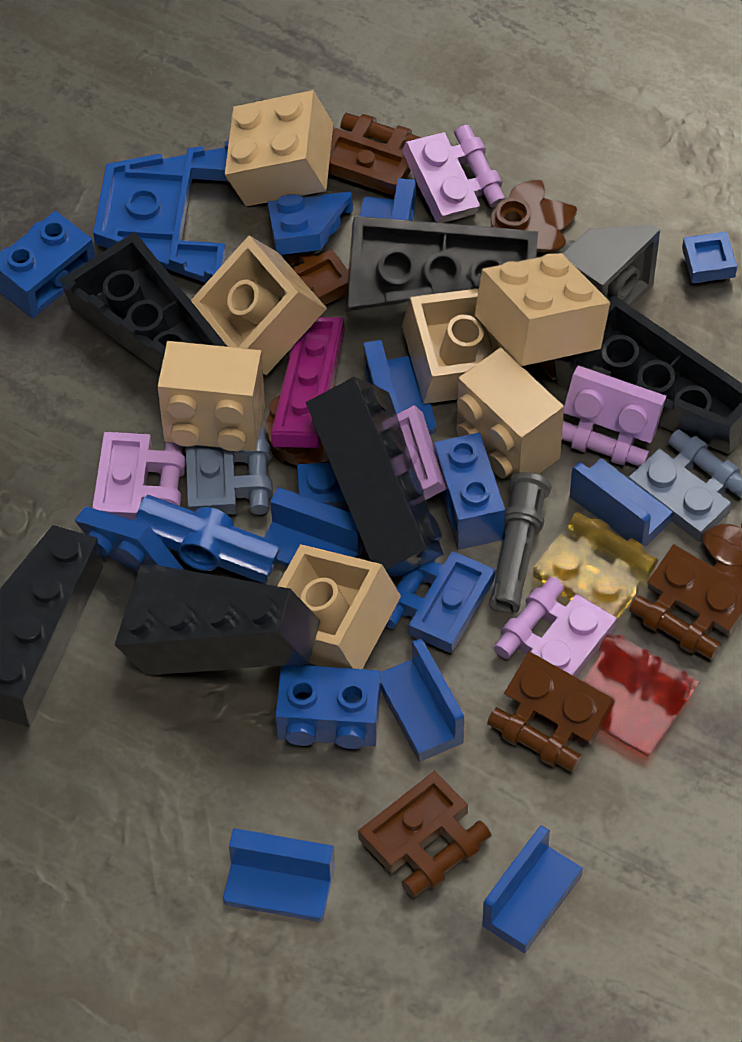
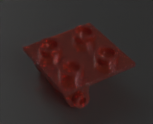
[582,634,700,757]

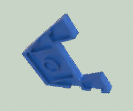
[93,141,229,283]

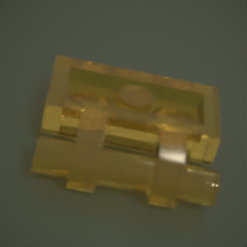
[533,512,658,619]

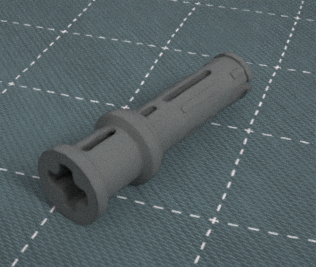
[489,472,552,614]

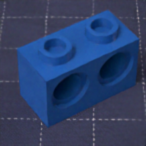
[434,432,505,550]

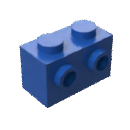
[0,210,95,319]
[276,665,381,749]

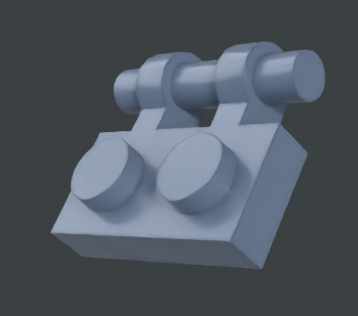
[186,427,273,515]
[629,429,742,541]

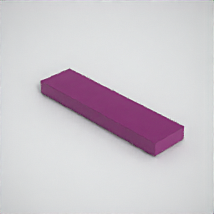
[271,317,345,448]

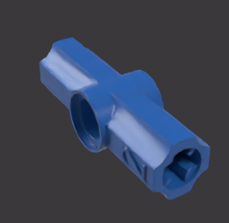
[135,494,281,584]

